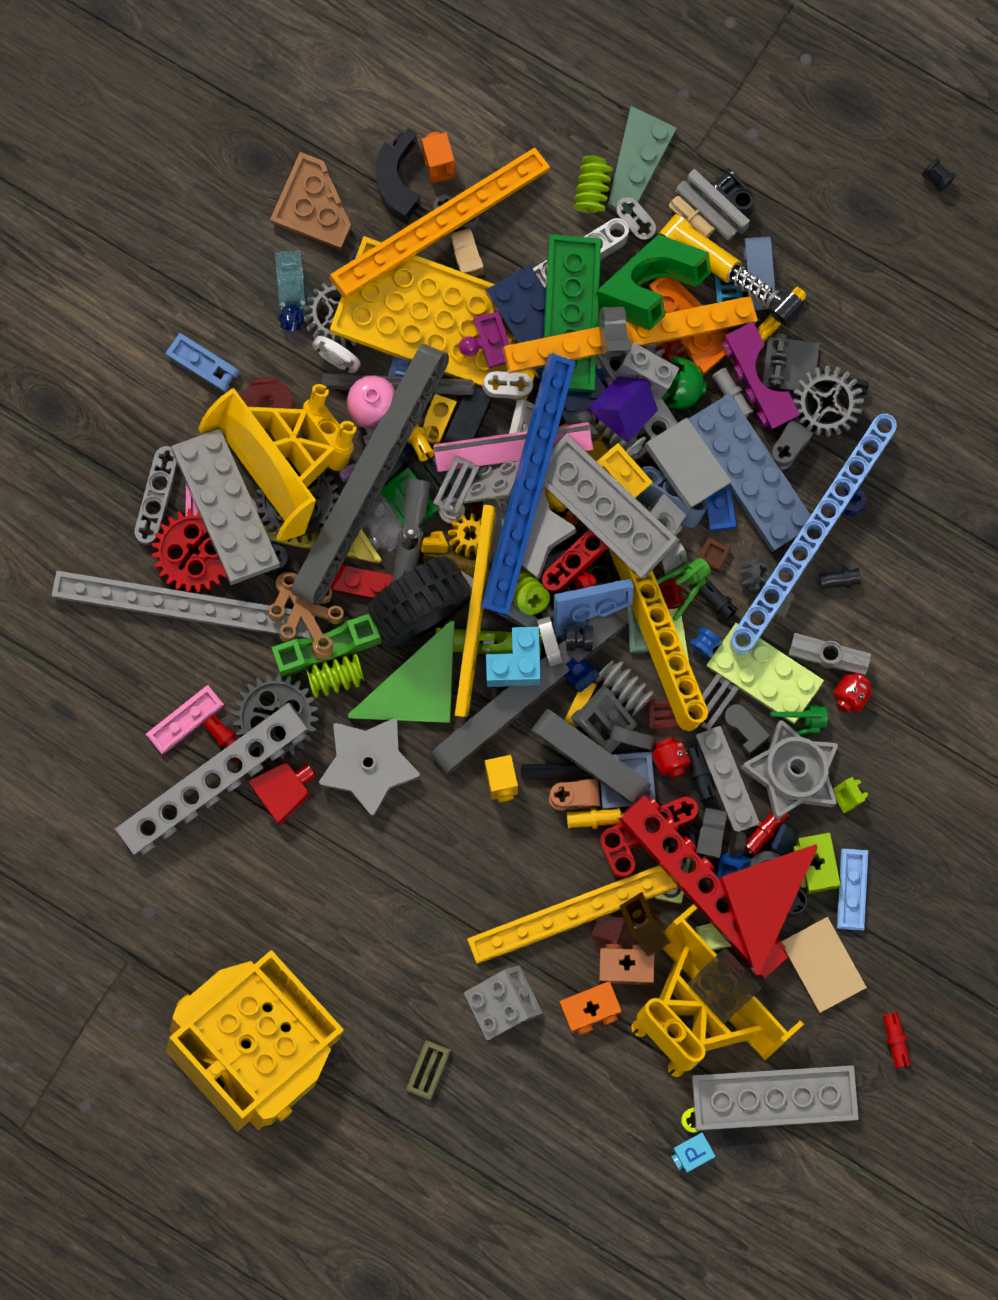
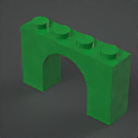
[597,234,711,330]

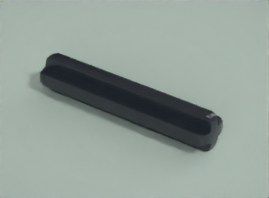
[521,764,595,779]

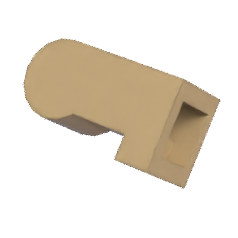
[450,228,484,277]

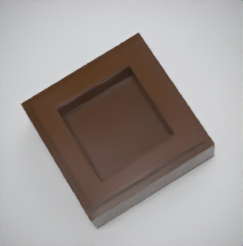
[698,537,732,573]

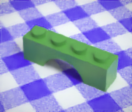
[271,614,382,678]

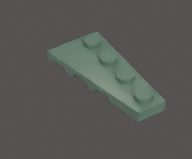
[608,106,677,217]

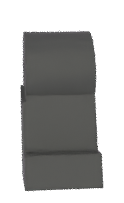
[599,307,631,357]
[724,704,770,757]
[696,808,727,861]

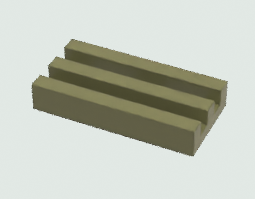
[406,1040,451,1101]

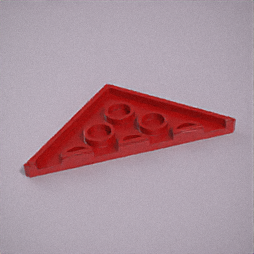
[720,844,818,976]

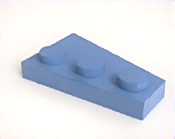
[553,579,634,638]

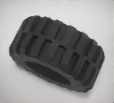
[368,556,472,646]

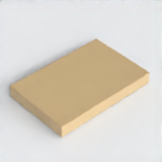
[781,917,867,1014]

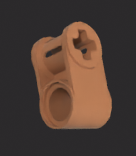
[549,779,601,811]

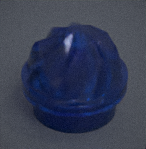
[278,305,304,331]

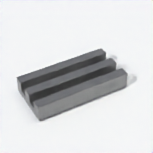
[433,456,479,515]
[689,673,739,731]

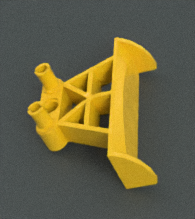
[198,384,356,542]
[631,904,804,1077]

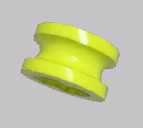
[681,1108,699,1133]

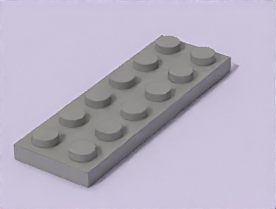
[171,429,280,585]
[543,434,679,579]
[692,1066,859,1131]

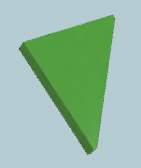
[348,620,454,723]

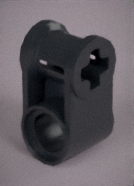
[710,168,755,217]

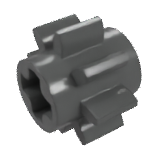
[737,558,770,592]

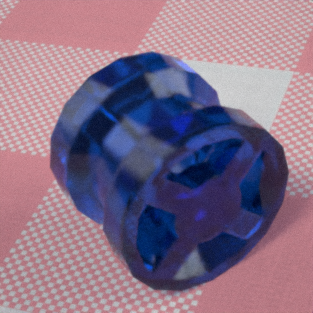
[841,488,867,516]

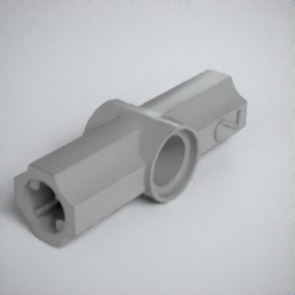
[788,633,871,677]

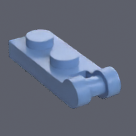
[165,333,240,394]

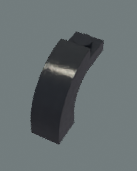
[375,128,421,224]

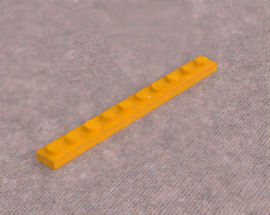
[329,148,550,299]
[502,296,758,374]

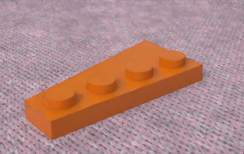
[648,278,730,376]

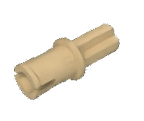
[669,196,715,238]

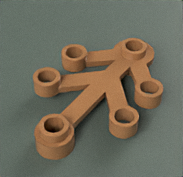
[268,572,344,660]

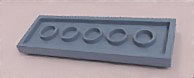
[688,393,811,552]

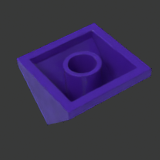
[587,376,658,443]

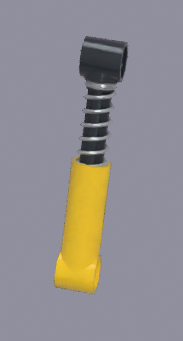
[658,214,804,326]

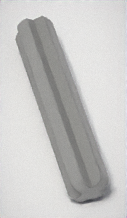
[676,180,738,240]

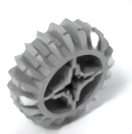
[304,282,356,348]
[793,366,864,437]

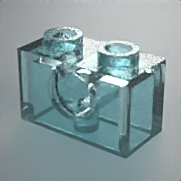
[275,250,306,310]

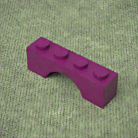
[721,322,800,431]

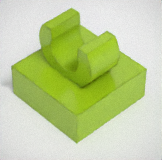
[833,777,868,813]

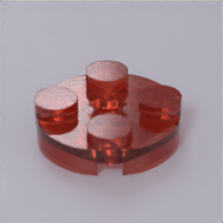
[241,377,293,430]

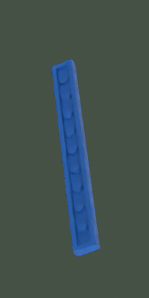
[481,354,575,615]

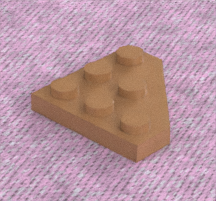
[270,152,351,251]

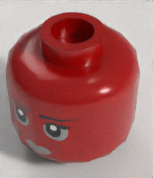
[833,673,873,713]
[652,737,690,779]

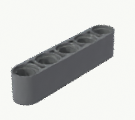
[531,709,651,805]

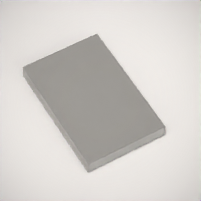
[644,418,732,509]

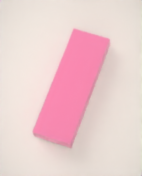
[146,685,225,755]

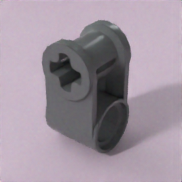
[771,419,814,470]

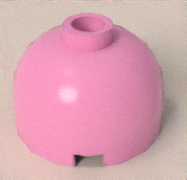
[347,375,396,429]

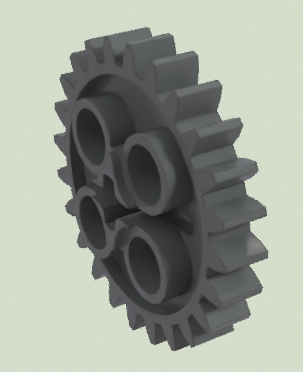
[232,674,319,760]

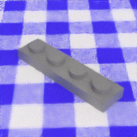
[695,726,759,835]

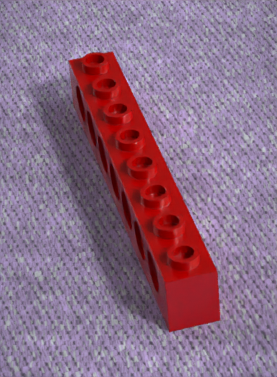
[618,796,788,979]

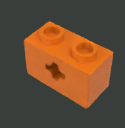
[421,132,455,184]
[559,981,622,1036]

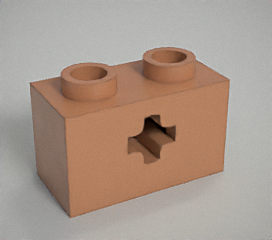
[599,944,654,985]

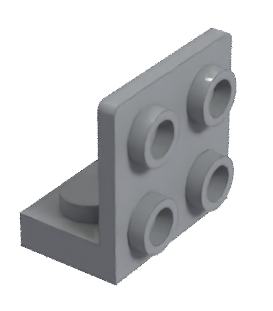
[464,965,543,1040]

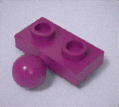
[458,311,510,369]

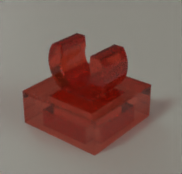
[657,339,689,364]

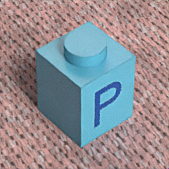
[671,1133,716,1173]

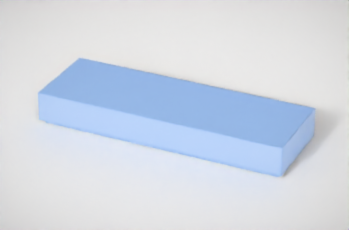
[836,849,868,931]

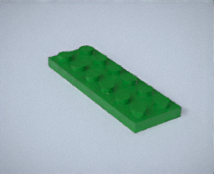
[542,234,601,393]

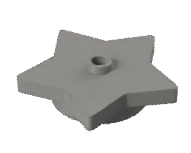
[483,485,576,579]
[319,718,420,816]
[742,720,838,819]

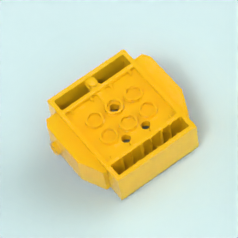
[166,950,344,1132]

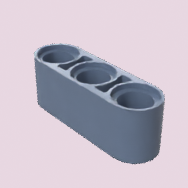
[744,237,775,310]
[637,466,708,528]

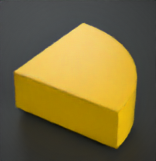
[421,531,449,554]

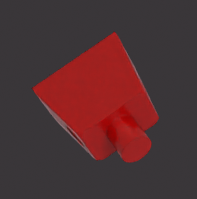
[248,763,316,826]

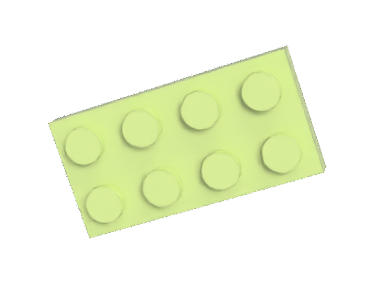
[706,623,824,725]

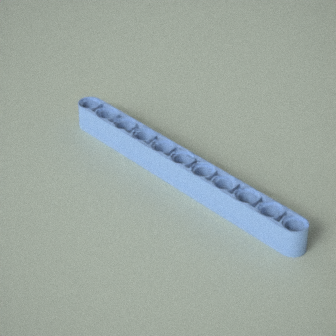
[730,414,897,656]

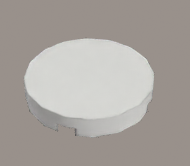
[312,336,361,373]

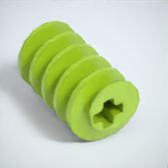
[573,156,613,213]
[512,567,550,615]
[306,654,364,698]

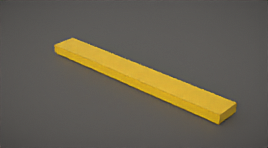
[455,505,497,717]
[467,866,677,965]

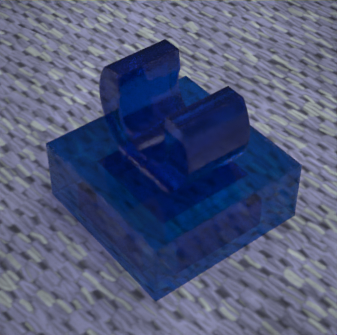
[564,657,600,693]

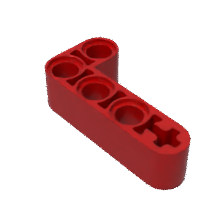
[600,797,698,880]

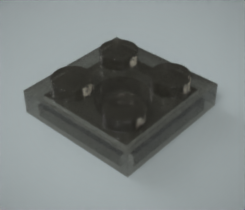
[687,948,762,1024]

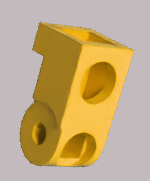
[423,394,458,445]

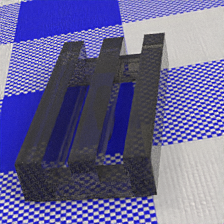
[405,453,452,501]

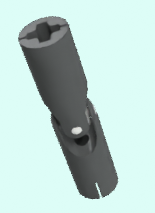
[392,478,431,582]

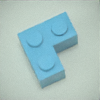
[486,627,540,687]

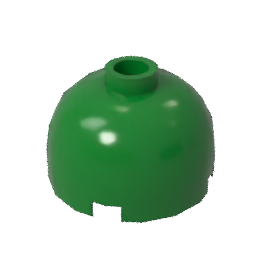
[663,357,706,410]

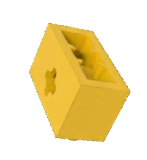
[485,755,518,802]

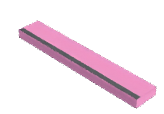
[433,422,593,472]

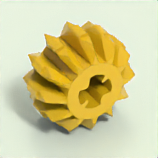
[448,514,482,559]

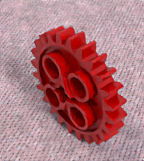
[152,509,227,594]

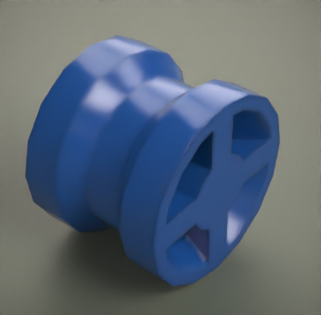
[689,627,722,659]

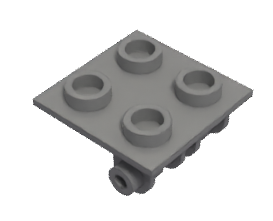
[463,461,520,510]

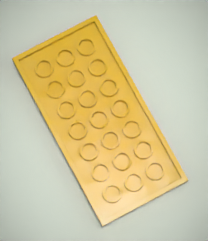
[329,236,535,401]

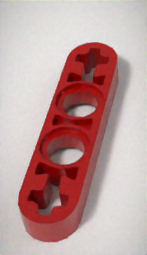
[542,529,609,594]

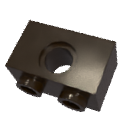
[620,892,671,957]

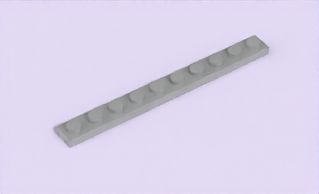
[52,571,316,639]

